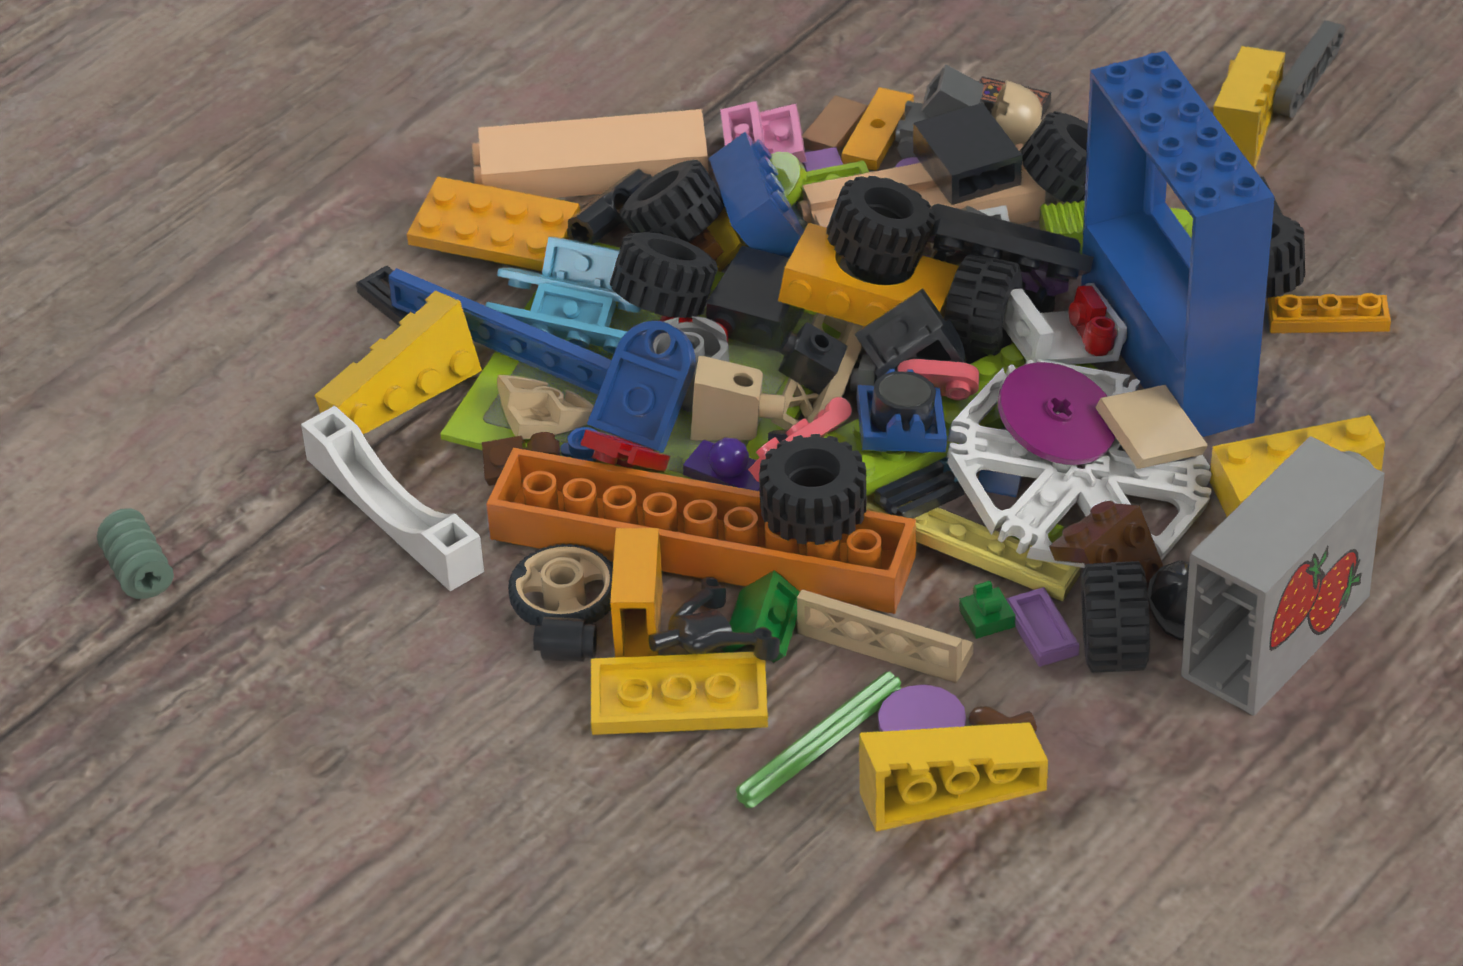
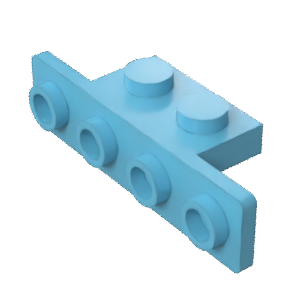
[497,237,641,312]
[485,283,627,354]

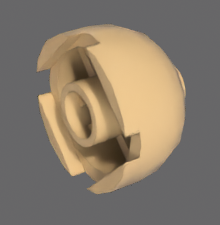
[991,80,1042,146]

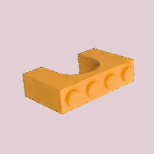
[778,223,959,326]

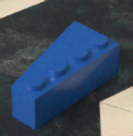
[709,132,804,258]

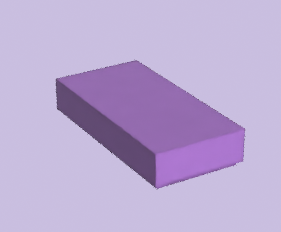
[1006,587,1079,667]

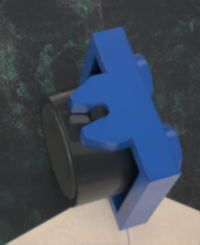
[856,369,947,453]

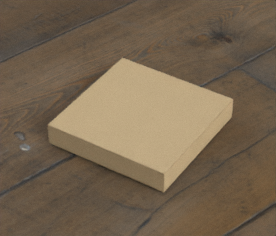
[1095,385,1208,469]

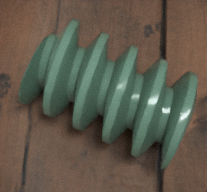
[96,508,174,599]

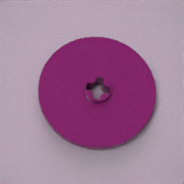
[998,362,1116,465]

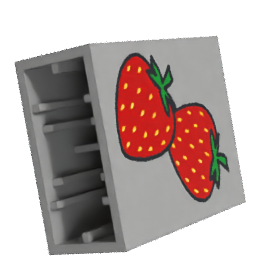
[1181,436,1385,716]

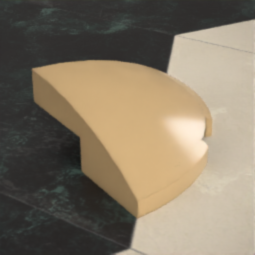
[497,375,594,439]

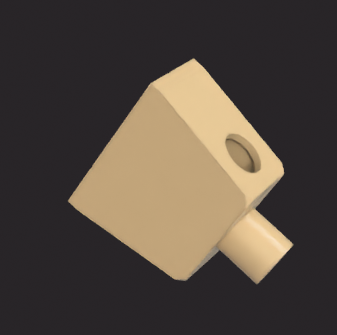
[690,356,785,441]

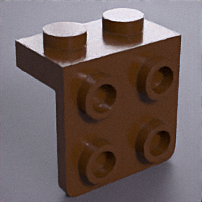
[1049,501,1163,591]

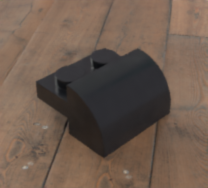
[854,288,966,378]

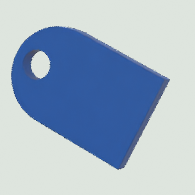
[587,321,696,453]

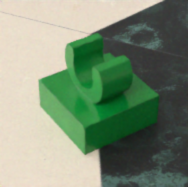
[959,581,1016,639]

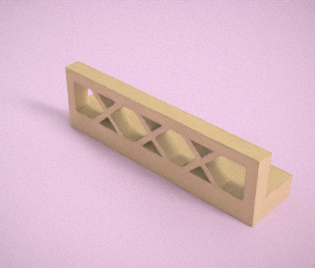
[771,312,864,430]
[797,589,973,683]

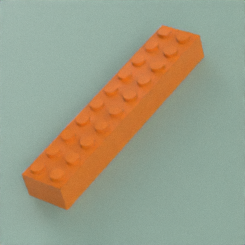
[486,447,916,614]

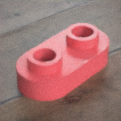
[897,359,979,400]

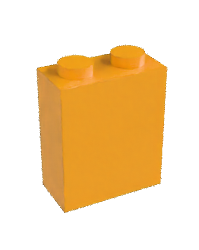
[611,528,663,657]

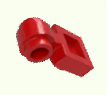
[1069,285,1117,356]

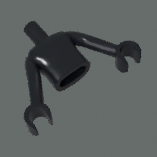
[648,577,780,660]

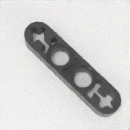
[1273,20,1345,118]

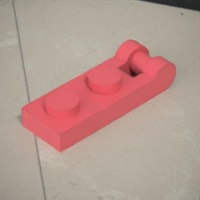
[748,397,852,482]

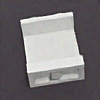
[1003,283,1127,365]

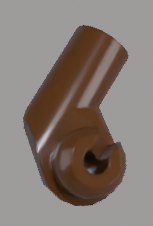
[969,706,1037,732]

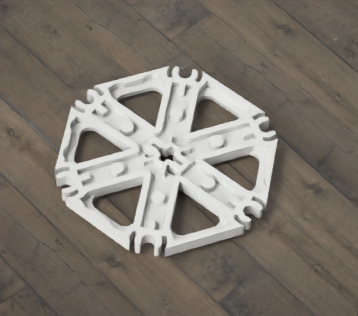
[947,359,1211,568]

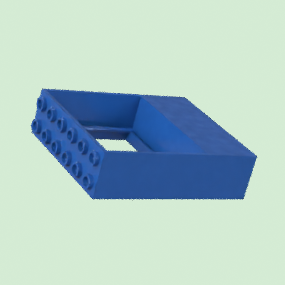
[1081,51,1275,437]

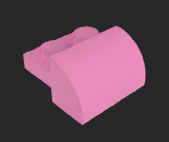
[720,101,807,163]

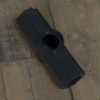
[567,169,652,245]

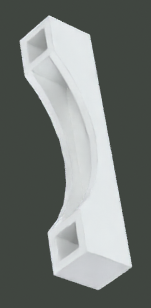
[301,406,484,591]

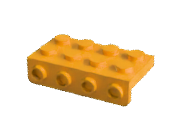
[406,176,580,271]

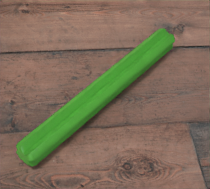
[736,671,901,809]

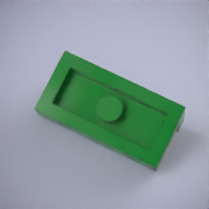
[721,570,800,663]

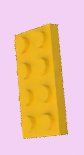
[591,652,768,735]

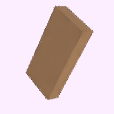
[802,95,868,152]

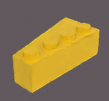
[1213,46,1285,169]
[314,290,482,435]
[1210,415,1385,517]
[859,722,1048,832]

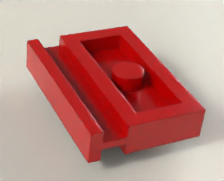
[580,429,671,472]

